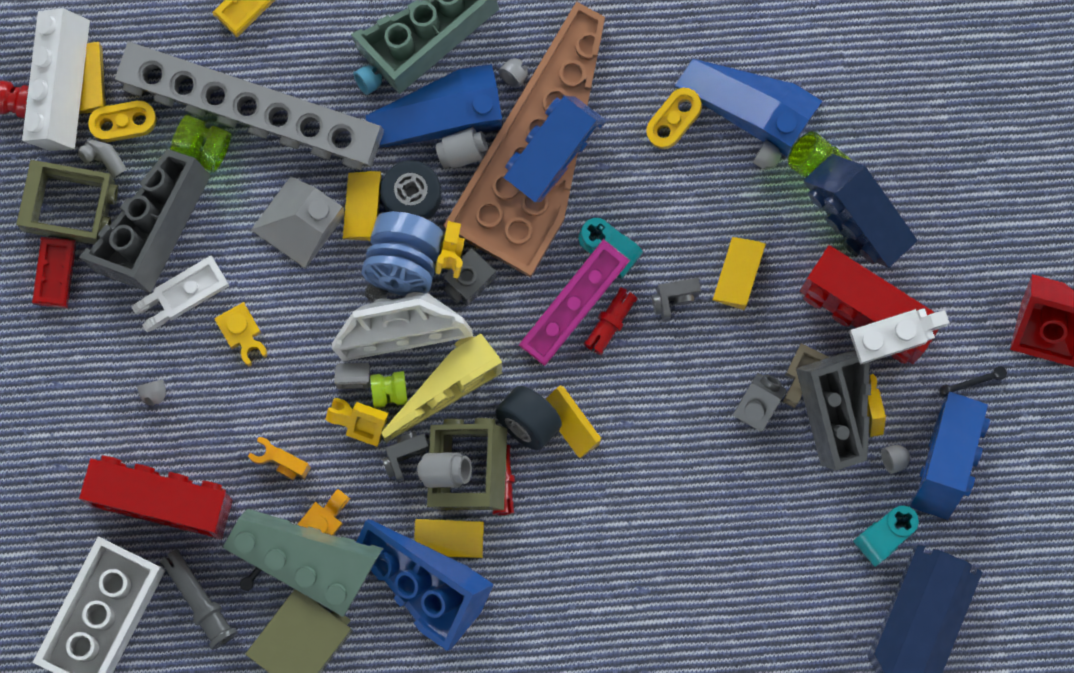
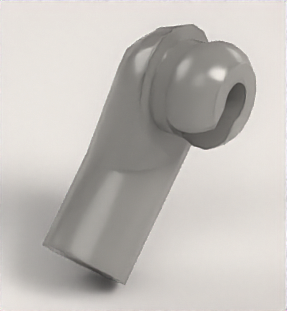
[78,140,127,178]

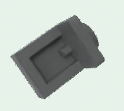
[733,373,786,432]
[382,432,429,484]

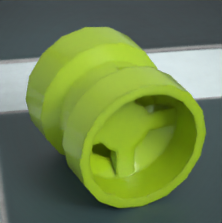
[370,371,408,408]

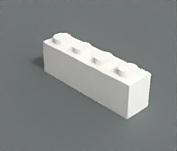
[22,8,90,151]

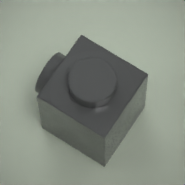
[443,248,496,306]

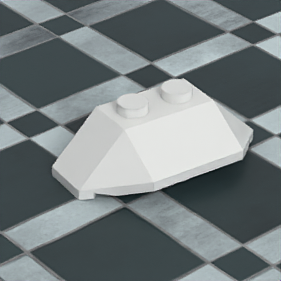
[332,292,473,361]

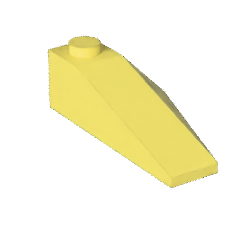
[381,334,502,443]

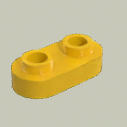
[646,88,702,149]
[88,100,157,143]

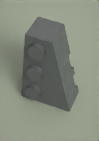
[796,349,873,471]

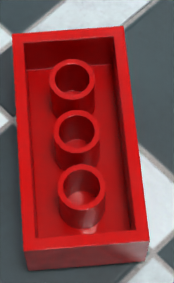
[799,245,939,364]
[79,455,233,540]

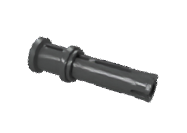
[160,549,238,650]

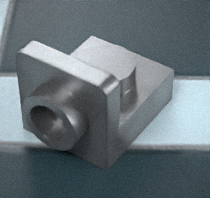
[652,277,701,322]

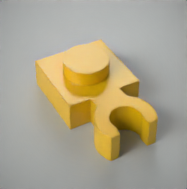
[214,302,268,367]

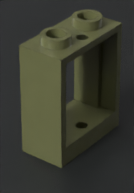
[16,160,118,245]
[427,418,507,510]

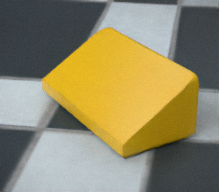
[79,42,106,114]
[343,171,382,241]
[712,237,766,310]
[546,385,601,458]
[414,519,484,558]

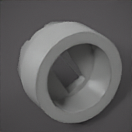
[498,58,528,88]
[753,140,781,170]
[137,379,166,406]
[881,445,910,474]

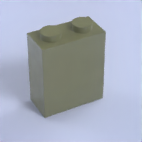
[245,589,353,673]

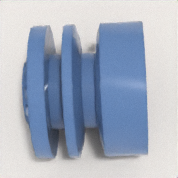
[361,211,444,296]

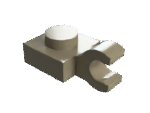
[783,343,829,408]

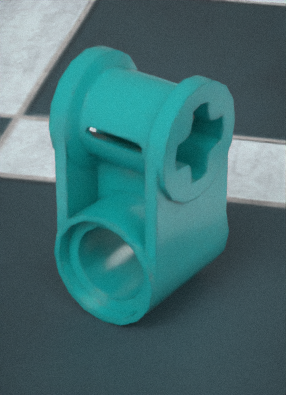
[578,218,643,279]
[853,505,919,567]

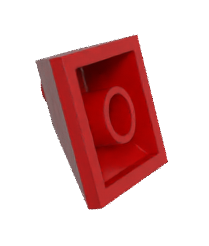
[1010,274,1074,367]

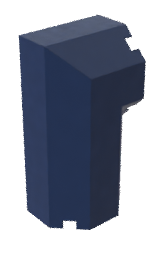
[867,544,983,673]

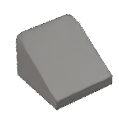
[334,363,371,389]

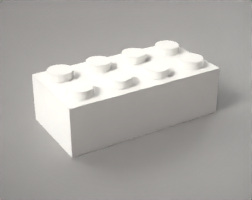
[33,536,165,673]

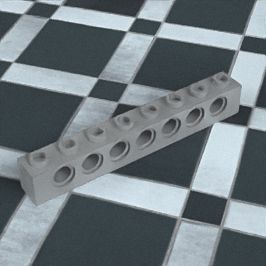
[115,41,384,171]

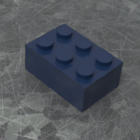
[803,154,918,268]

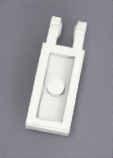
[132,256,229,332]

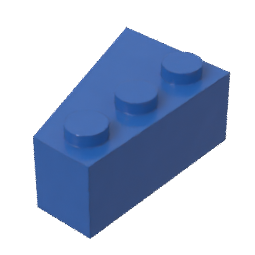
[503,96,607,202]
[909,391,990,520]

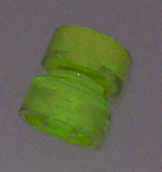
[170,114,231,173]
[788,131,852,178]

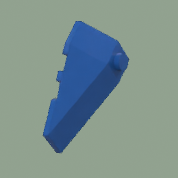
[675,59,822,157]
[365,64,502,148]
[356,519,494,651]

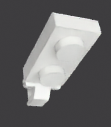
[849,308,950,365]

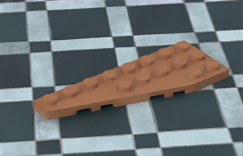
[443,1,605,278]

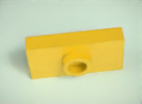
[212,0,275,38]

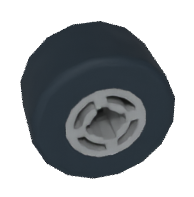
[381,160,441,220]
[496,386,562,450]

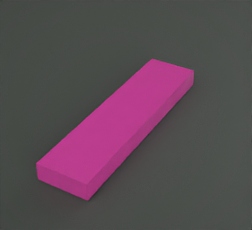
[519,239,630,366]

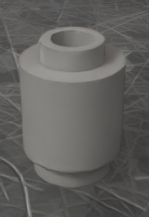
[436,127,488,169]
[417,452,472,488]

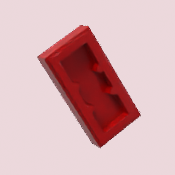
[32,237,77,309]

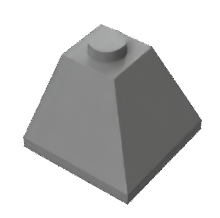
[251,176,345,269]

